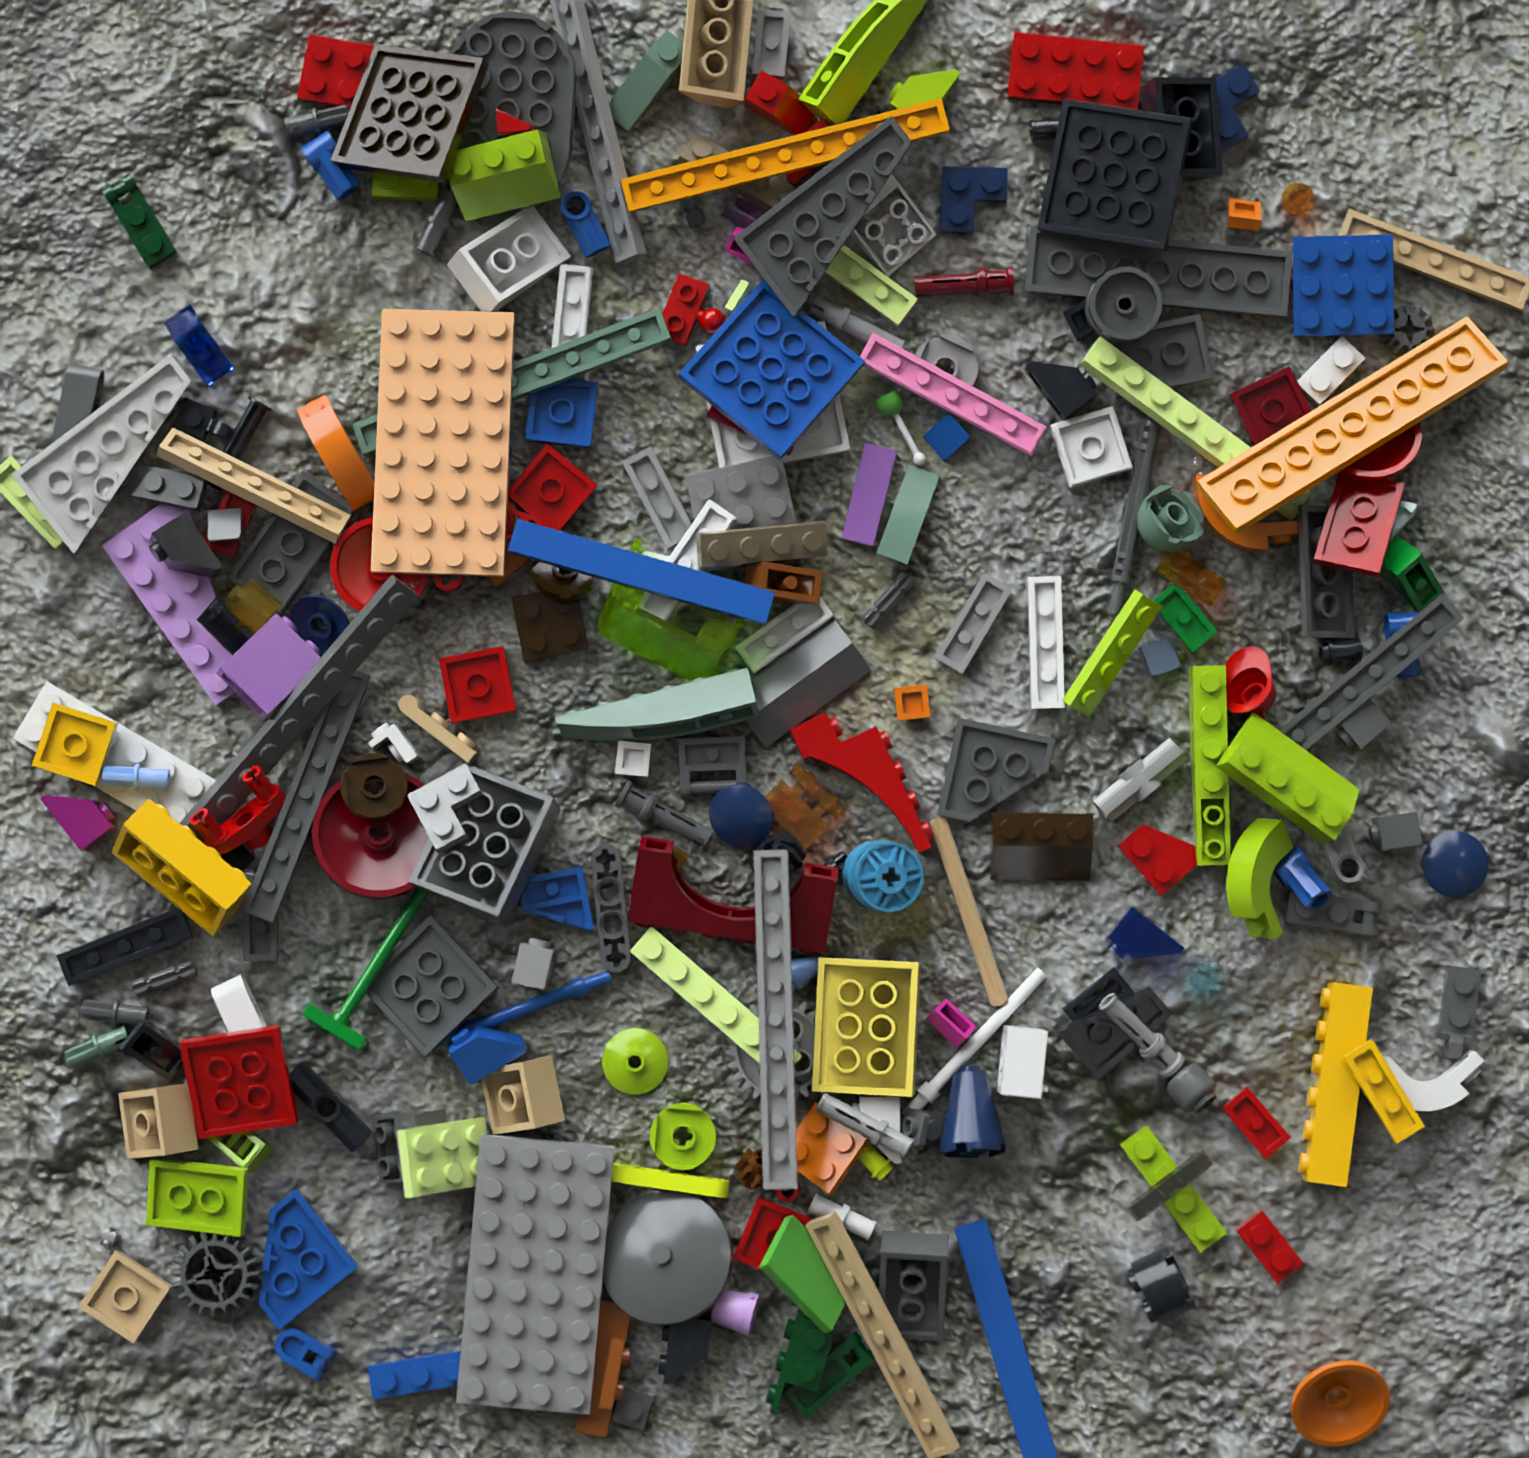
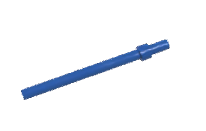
[439,970,613,1047]

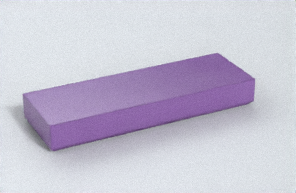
[841,443,897,547]

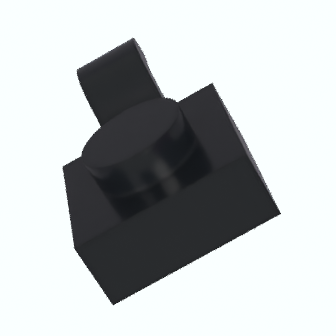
[172,397,234,441]

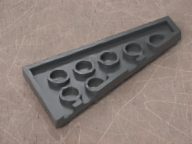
[734,116,912,318]

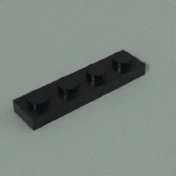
[56,908,194,986]

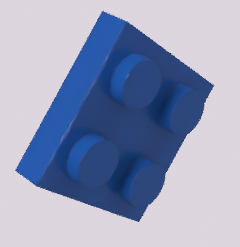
[525,379,599,449]

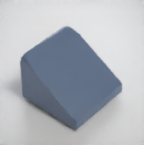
[1138,636,1181,679]

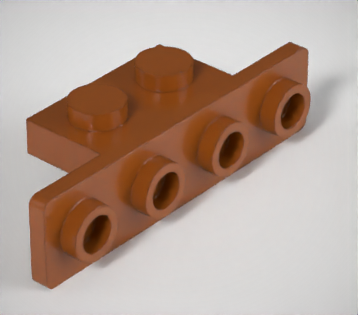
[575,1299,631,1437]

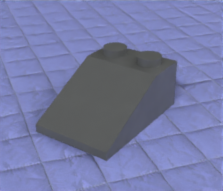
[879,1230,949,1342]

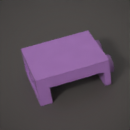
[216,613,321,720]

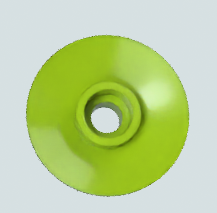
[602,1028,668,1095]

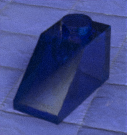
[163,304,234,386]
[1104,906,1184,959]

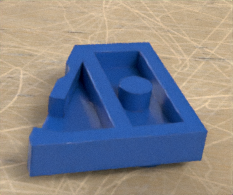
[520,866,594,930]

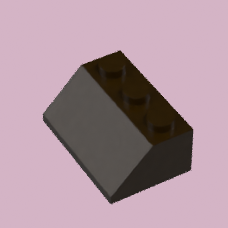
[990,812,1093,881]

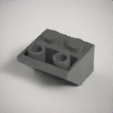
[373,1109,447,1183]

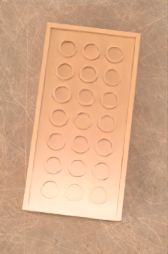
[371,309,515,577]

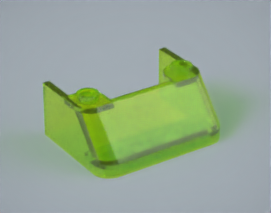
[598,539,746,682]

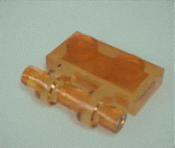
[765,764,845,850]

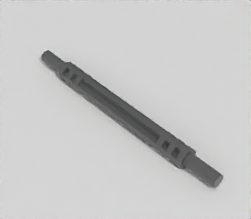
[1108,415,1162,616]

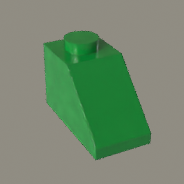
[1382,536,1444,612]

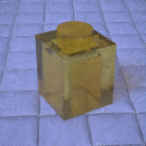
[225,579,283,634]

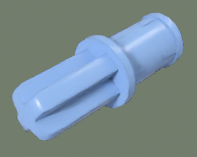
[102,764,170,791]

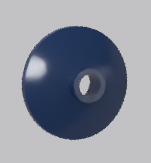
[289,595,350,657]

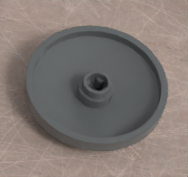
[603,1190,733,1326]

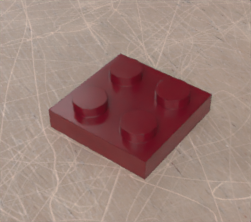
[1229,366,1311,447]

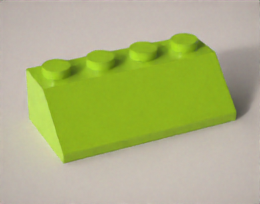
[1216,712,1360,844]

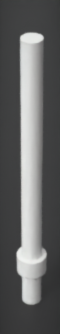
[901,968,1047,1117]

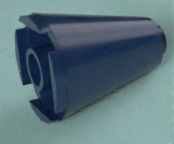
[939,1066,1006,1158]

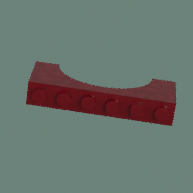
[628,836,838,954]

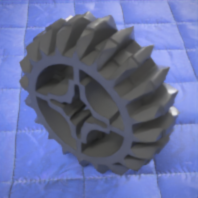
[171,1232,262,1319]

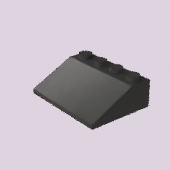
[409,764,561,928]

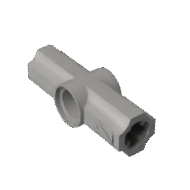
[1092,738,1187,823]

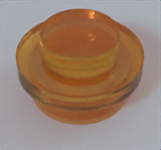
[1281,183,1314,216]

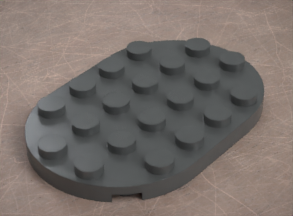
[450,12,576,212]

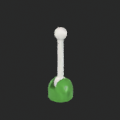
[874,389,926,466]

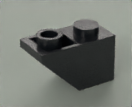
[658,1316,711,1385]

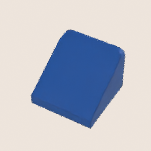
[923,413,970,461]

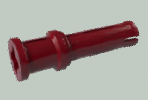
[914,266,1014,298]

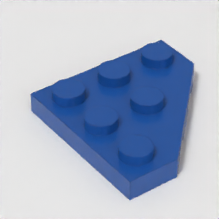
[258,1188,359,1330]

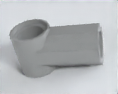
[1322,824,1365,885]

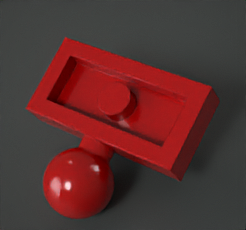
[662,273,726,347]

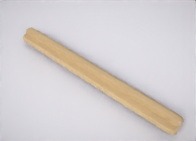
[930,816,1008,1007]

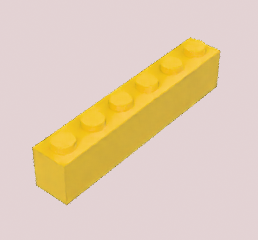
[1298,982,1373,1187]

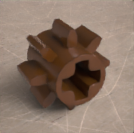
[735,1149,766,1190]

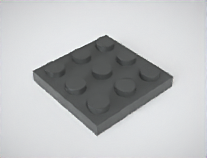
[366,915,499,1057]

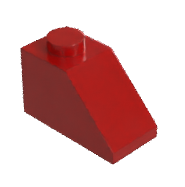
[745,70,815,136]

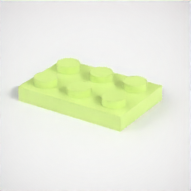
[397,1117,487,1198]

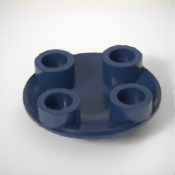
[709,782,775,848]
[1421,831,1489,897]

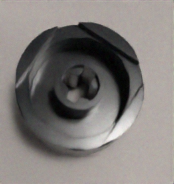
[1127,1246,1197,1325]

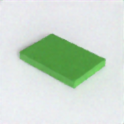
[759,1215,846,1333]

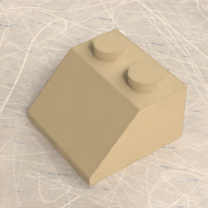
[481,1055,565,1135]
[118,1083,198,1159]

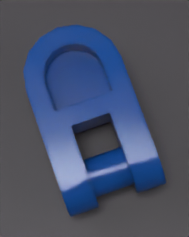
[275,1328,338,1381]

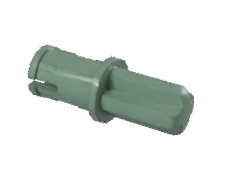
[65,1025,129,1068]

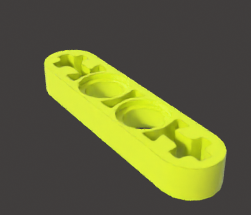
[611,1163,730,1198]

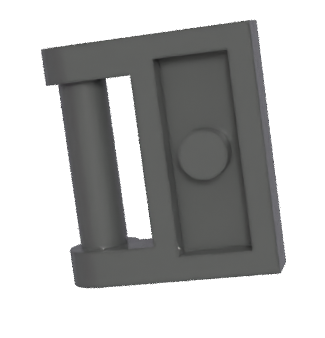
[678,736,746,799]

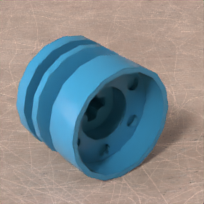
[842,840,924,912]

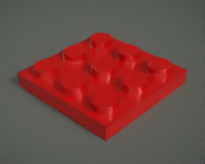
[179,1025,299,1139]

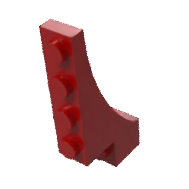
[790,713,934,853]

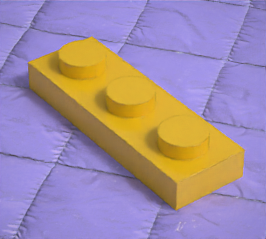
[1342,1039,1425,1144]

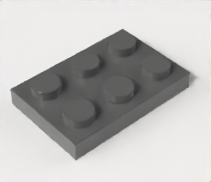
[1109,314,1214,399]

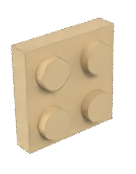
[78,1250,172,1344]

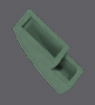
[876,465,939,567]

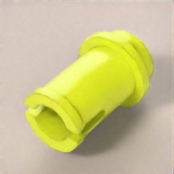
[858,1143,894,1181]

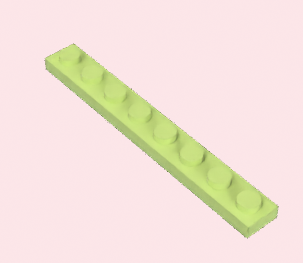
[1080,336,1311,521]

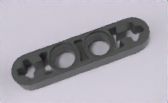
[591,844,631,973]

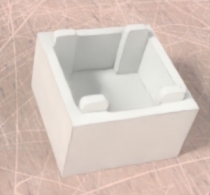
[996,1025,1053,1098]

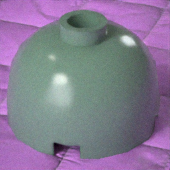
[1136,485,1204,553]

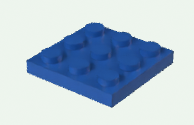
[1293,234,1394,337]

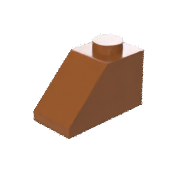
[744,561,822,604]

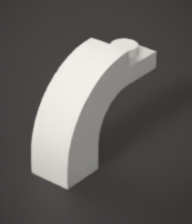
[1383,1050,1484,1111]

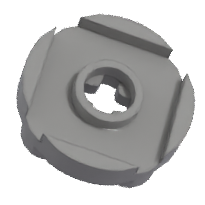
[915,335,978,386]

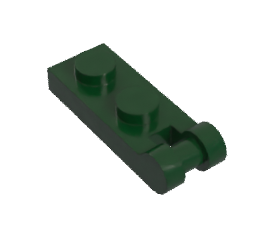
[102,173,178,269]
[784,1331,875,1418]

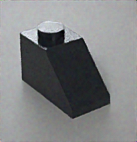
[1024,361,1097,421]
[149,512,223,578]

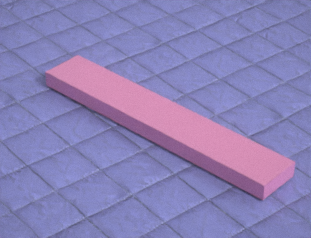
[860,333,1047,457]

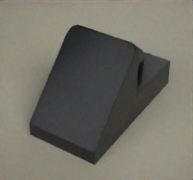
[119,1021,184,1082]

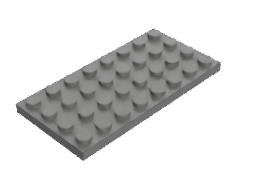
[456,1134,615,1415]

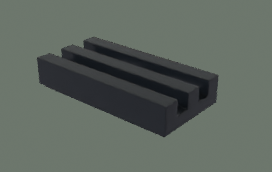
[1062,967,1134,1021]

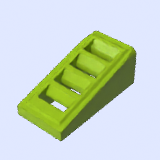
[208,1131,273,1173]

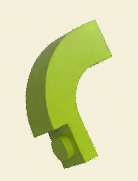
[1226,818,1293,940]

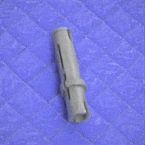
[808,295,905,348]
[816,1092,914,1158]

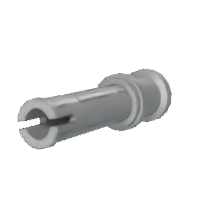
[1099,993,1184,1078]

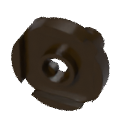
[532,560,597,605]
[340,753,408,821]

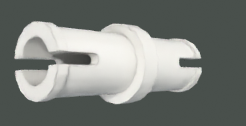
[808,1193,876,1241]

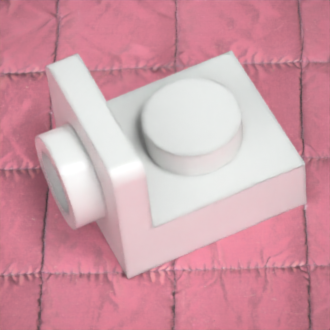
[368,723,421,764]

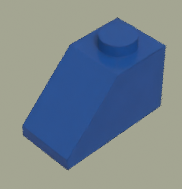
[448,1026,527,1086]

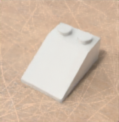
[447,206,571,312]

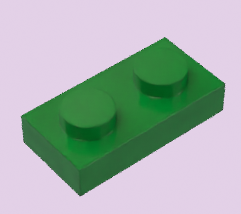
[1153,581,1218,654]

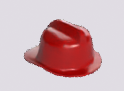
[1225,646,1277,719]

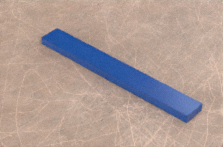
[508,519,775,626]
[953,1218,1058,1458]

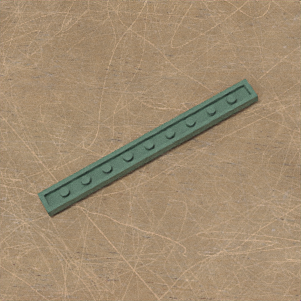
[352,307,672,457]

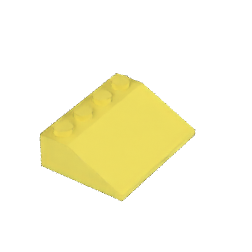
[812,957,921,1097]

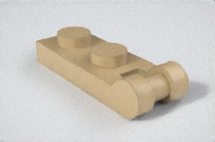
[398,695,478,764]

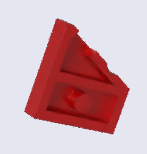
[1117,824,1197,896]

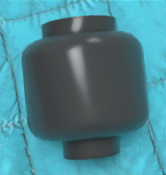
[1167,1063,1216,1114]

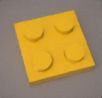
[32,702,118,786]

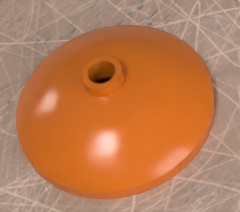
[1291,1361,1391,1447]

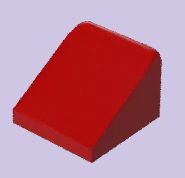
[496,109,537,137]

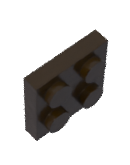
[511,591,589,662]

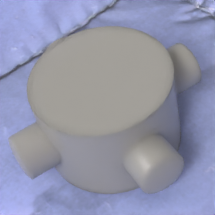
[100,1224,120,1250]

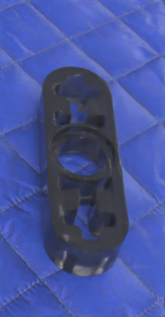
[1126,1150,1214,1222]

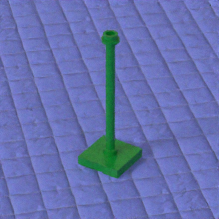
[302,888,429,1053]

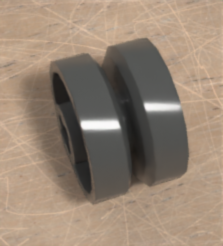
[1085,267,1163,344]

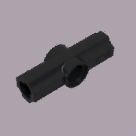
[290,1060,373,1152]

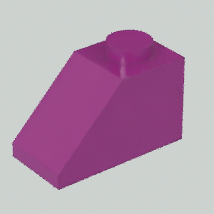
[40,795,118,852]

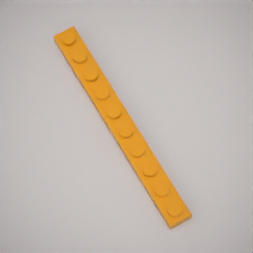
[621,98,950,213]

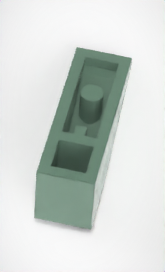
[609,29,683,133]

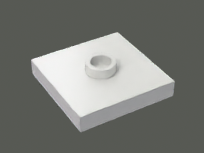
[1049,406,1133,489]

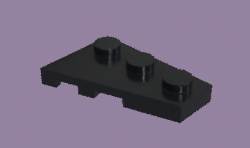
[1054,987,1173,1080]

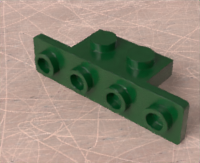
[765,1302,836,1415]

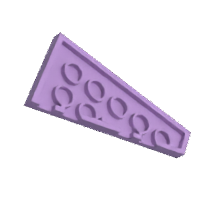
[102,504,236,706]

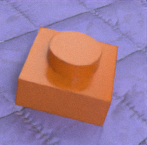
[1226,198,1262,231]
[894,684,931,721]

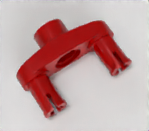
[189,766,286,855]

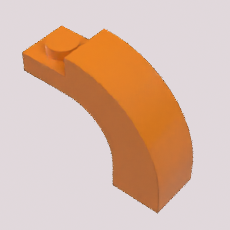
[297,394,375,511]
[1192,474,1299,553]

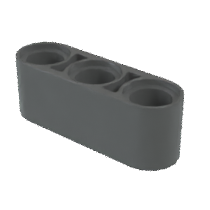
[51,363,105,444]

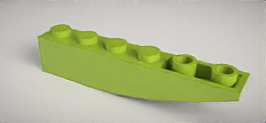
[798,0,927,125]
[1188,665,1231,866]

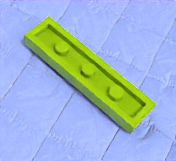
[1062,589,1162,717]
[1120,1125,1227,1253]

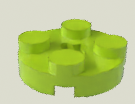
[649,1102,716,1170]

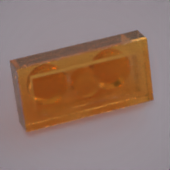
[1155,551,1226,607]

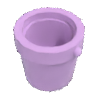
[711,1290,760,1337]

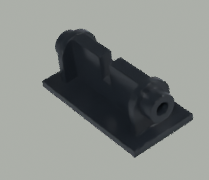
[197,597,254,655]

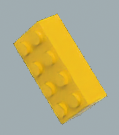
[111,799,252,937]

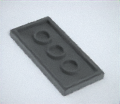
[227,471,358,616]

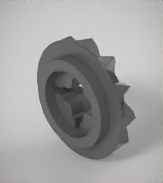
[1382,304,1435,356]

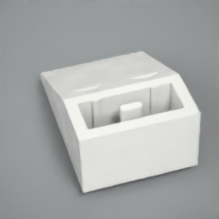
[850,174,937,277]

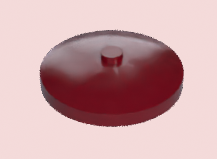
[312,773,429,900]

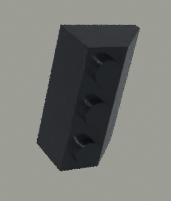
[1140,77,1223,183]

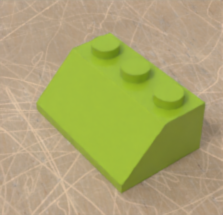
[448,129,561,222]

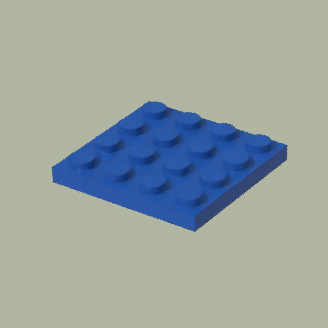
[678,279,865,460]

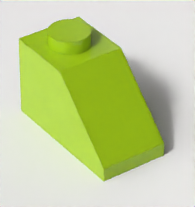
[888,69,960,111]

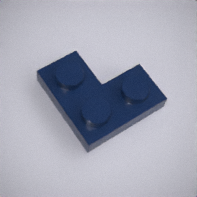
[1216,63,1260,153]
[940,166,1008,234]

